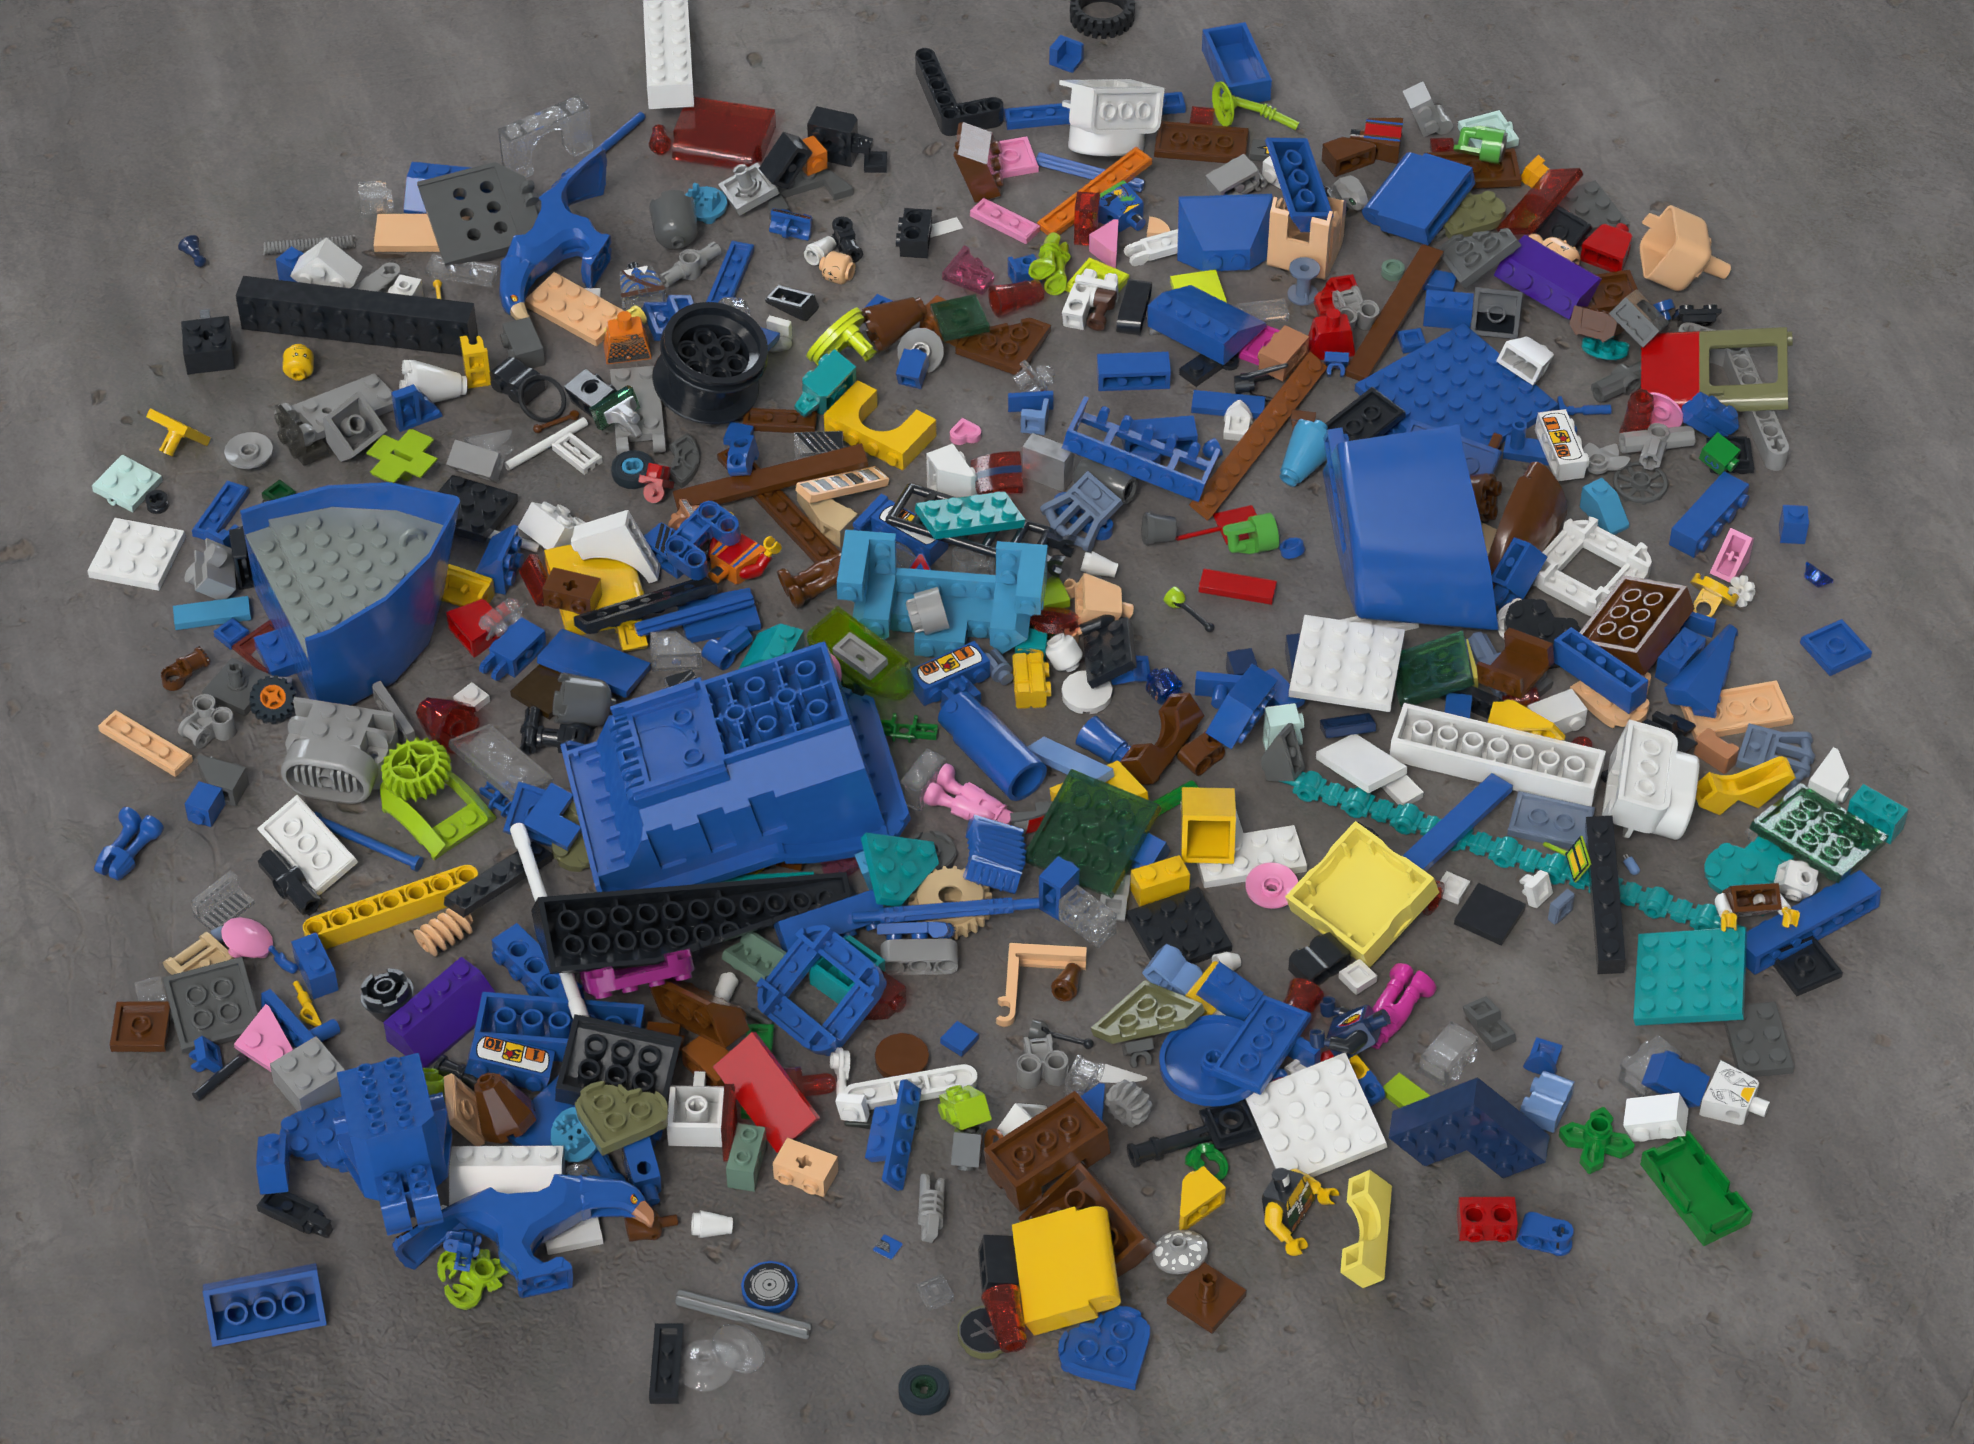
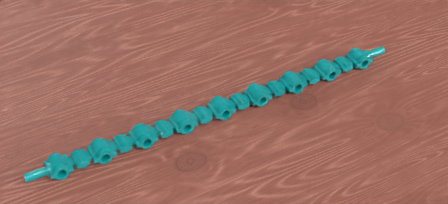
[1279,771,1747,930]

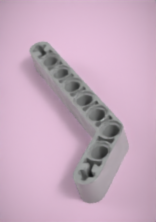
[1678,322,1789,471]

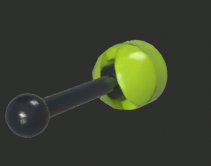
[1163,586,1215,632]

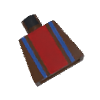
[1350,118,1403,164]

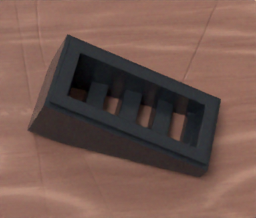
[765,285,819,321]

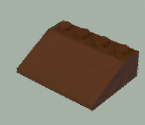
[1579,575,1695,675]
[1018,1162,1157,1278]

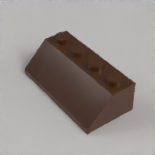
[648,977,749,1048]

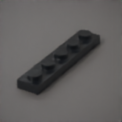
[444,841,553,918]

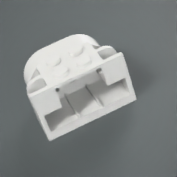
[1059,79,1165,156]
[1602,719,1700,840]

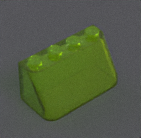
[807,606,914,700]

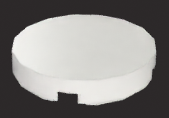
[1061,670,1112,714]

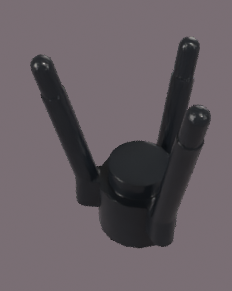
[1234,363,1288,402]

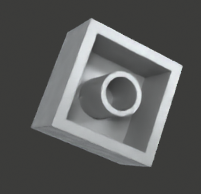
[270,1036,345,1111]

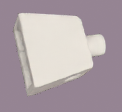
[1496,337,1554,385]

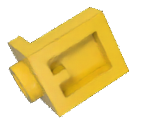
[614,619,648,653]

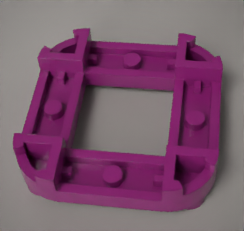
[579,948,695,999]

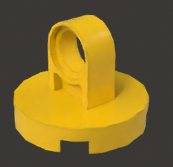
[1690,573,1739,617]

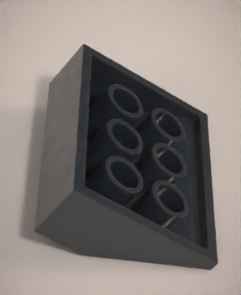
[555,1014,682,1105]

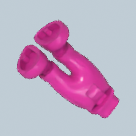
[1371,963,1437,1049]

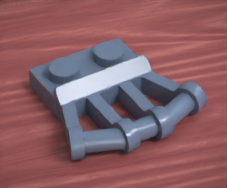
[1040,471,1123,553]
[1735,723,1815,793]

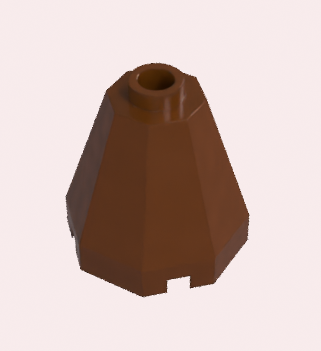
[474,1073,537,1144]

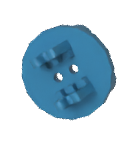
[685,183,727,224]
[551,1107,598,1163]

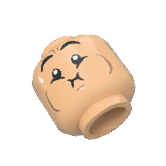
[819,251,856,285]

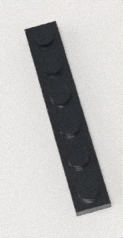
[574,577,718,634]

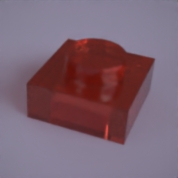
[1430,138,1454,152]

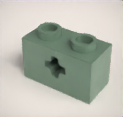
[726,1123,767,1192]

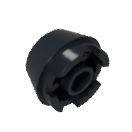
[361,968,414,1022]

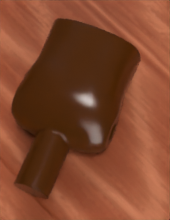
[624,1209,678,1242]

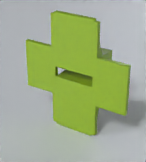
[367,429,438,483]

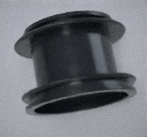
[652,302,768,425]

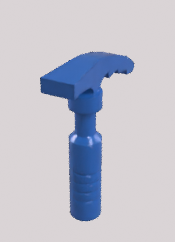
[1557,396,1611,434]

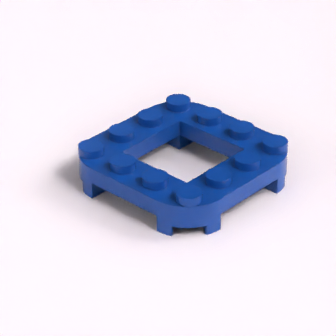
[756,924,887,1056]

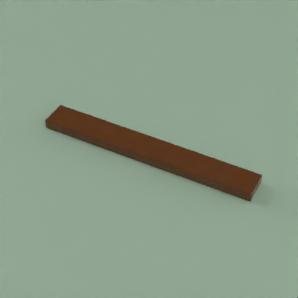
[1345,244,1444,381]
[673,443,869,511]
[717,446,840,563]

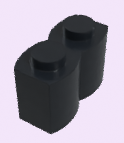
[489,357,546,405]
[1288,932,1351,991]

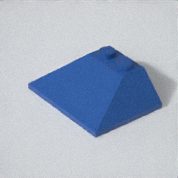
[1177,194,1273,271]

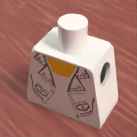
[1699,1061,1770,1125]

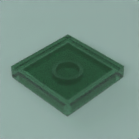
[930,294,990,342]

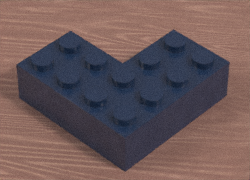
[1388,1077,1549,1178]

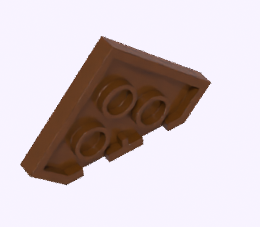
[955,317,1051,377]

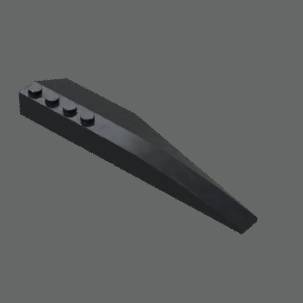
[531,872,852,974]

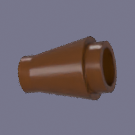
[1051,963,1081,1002]

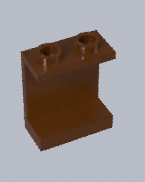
[1476,627,1554,699]

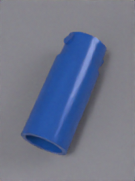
[938,692,1047,801]

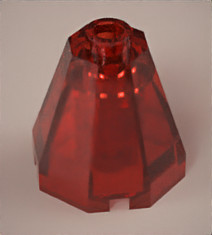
[416,697,480,754]

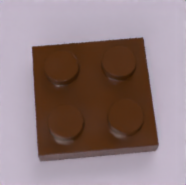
[110,1001,171,1052]

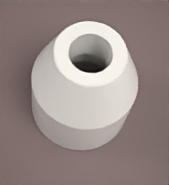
[1212,952,1241,971]

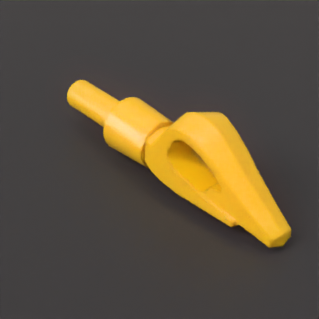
[293,981,321,1027]

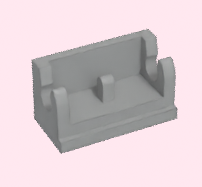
[446,439,504,483]

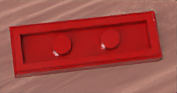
[1198,569,1277,605]

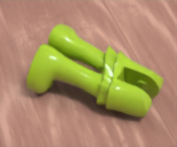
[1028,232,1071,295]

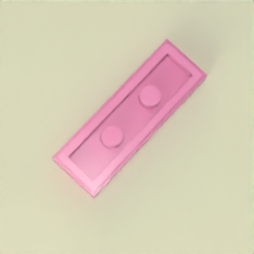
[970,198,1040,244]

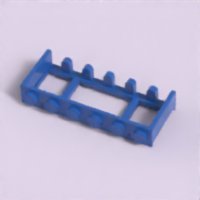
[1062,396,1221,502]

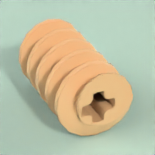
[413,908,473,957]

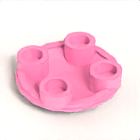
[221,917,273,958]

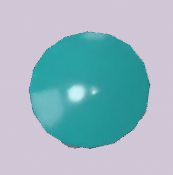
[1581,337,1630,360]

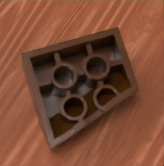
[953,122,1004,203]

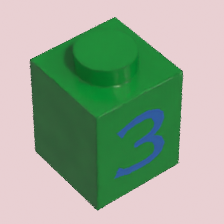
[1699,432,1740,475]

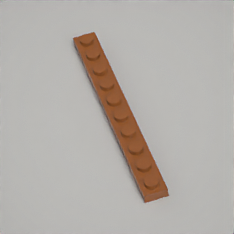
[1189,352,1328,521]

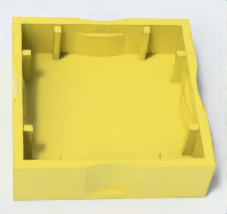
[1285,821,1439,968]

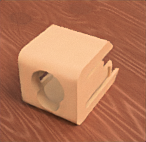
[1267,197,1347,280]

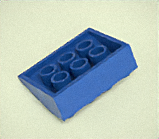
[1148,285,1266,365]

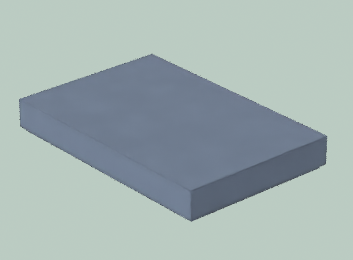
[1507,791,1595,849]

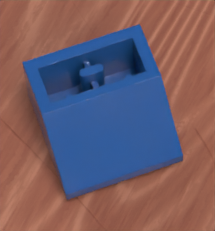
[475,525,524,595]

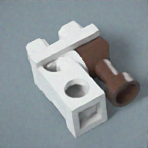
[1062,268,1119,331]

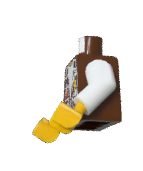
[1715,883,1800,932]

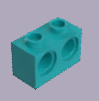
[1845,784,1909,844]

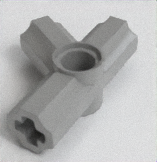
[1619,423,1695,470]

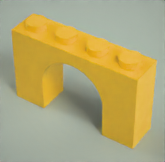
[824,380,937,470]

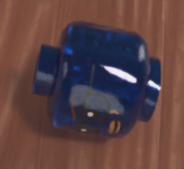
[1145,668,1183,705]

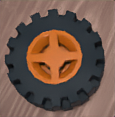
[249,675,296,724]

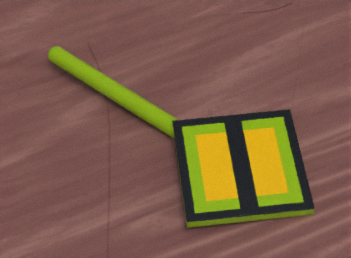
[1543,836,1591,882]

